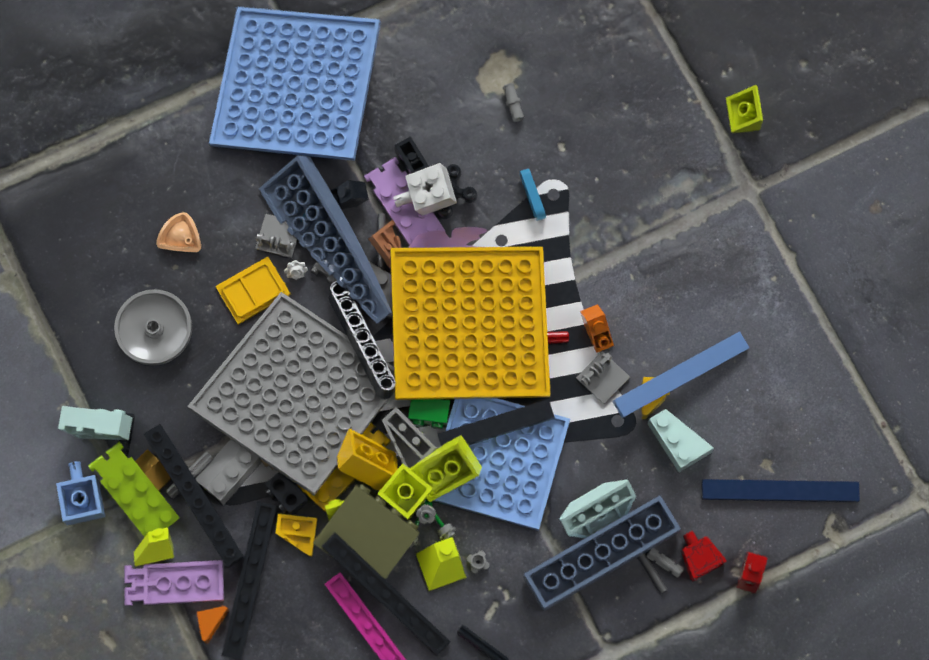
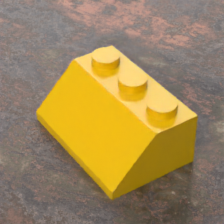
[337,429,398,491]

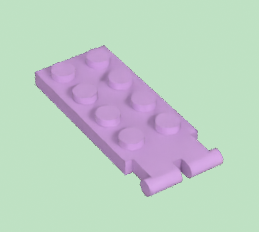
[364,157,445,246]
[124,560,224,606]

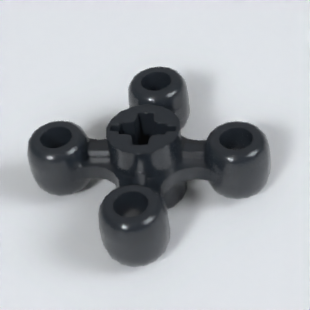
[429,164,477,219]

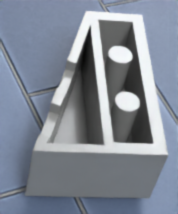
[382,407,437,469]

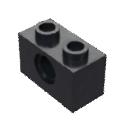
[394,136,429,175]

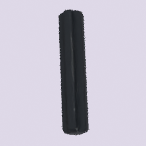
[457,625,509,660]

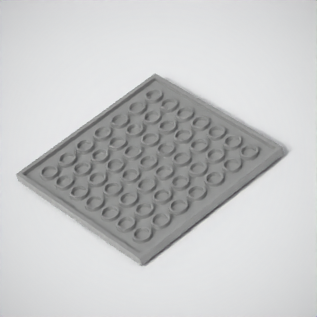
[188,292,395,496]

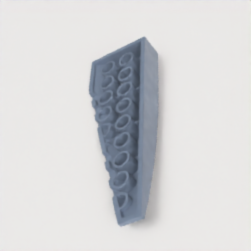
[259,156,392,324]

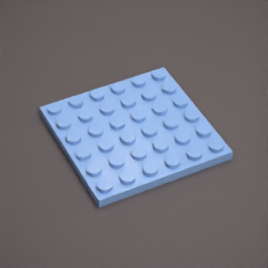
[433,398,570,531]

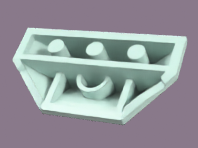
[560,480,636,538]

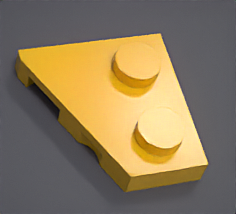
[275,514,318,557]

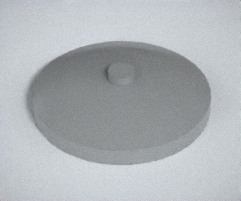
[114,289,192,365]

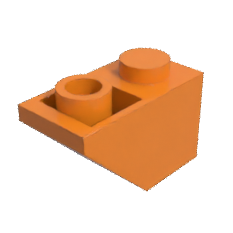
[580,304,614,353]

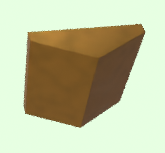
[135,449,172,491]

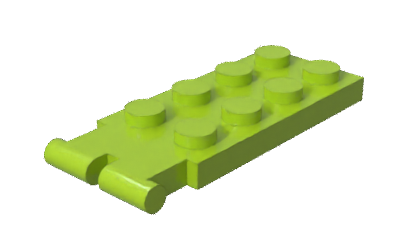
[88,442,180,537]

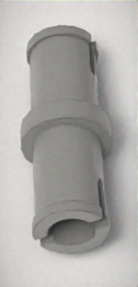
[502,83,524,122]

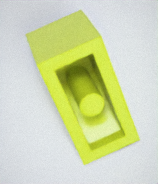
[134,528,174,566]

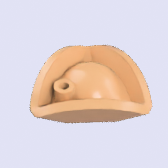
[156,212,201,252]

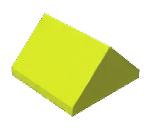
[726,85,763,133]

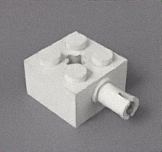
[393,163,457,216]

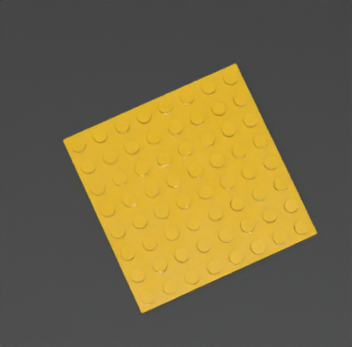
[390,247,550,400]

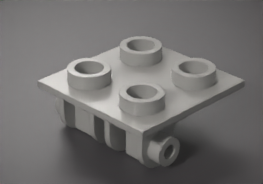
[255,214,297,258]
[576,351,630,404]

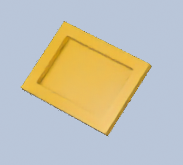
[215,257,291,325]

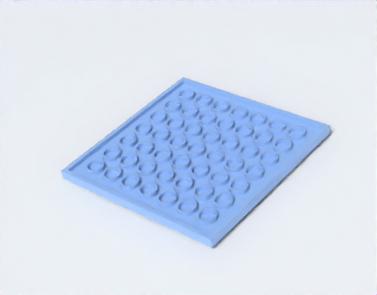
[209,7,381,161]

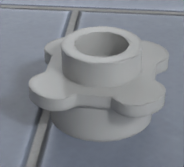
[467,551,489,573]

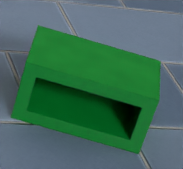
[408,399,450,429]

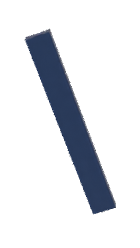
[702,479,860,502]

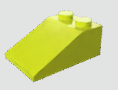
[410,435,482,502]

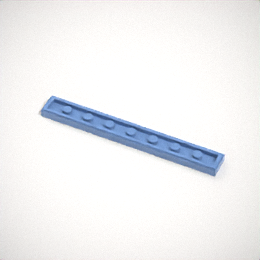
[612,332,749,418]

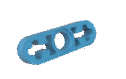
[519,168,546,221]

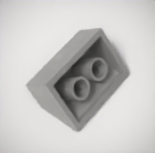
[195,439,262,505]

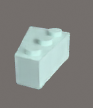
[58,406,132,440]
[648,409,714,472]

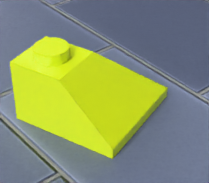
[378,463,433,519]
[416,537,466,591]

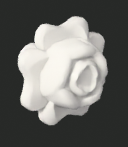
[284,260,308,280]

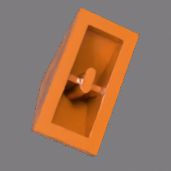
[197,606,230,644]

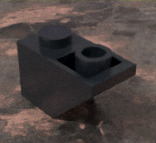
[330,180,369,210]

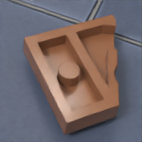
[368,220,401,269]

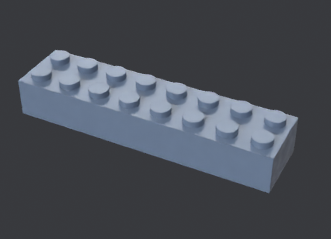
[524,496,681,612]

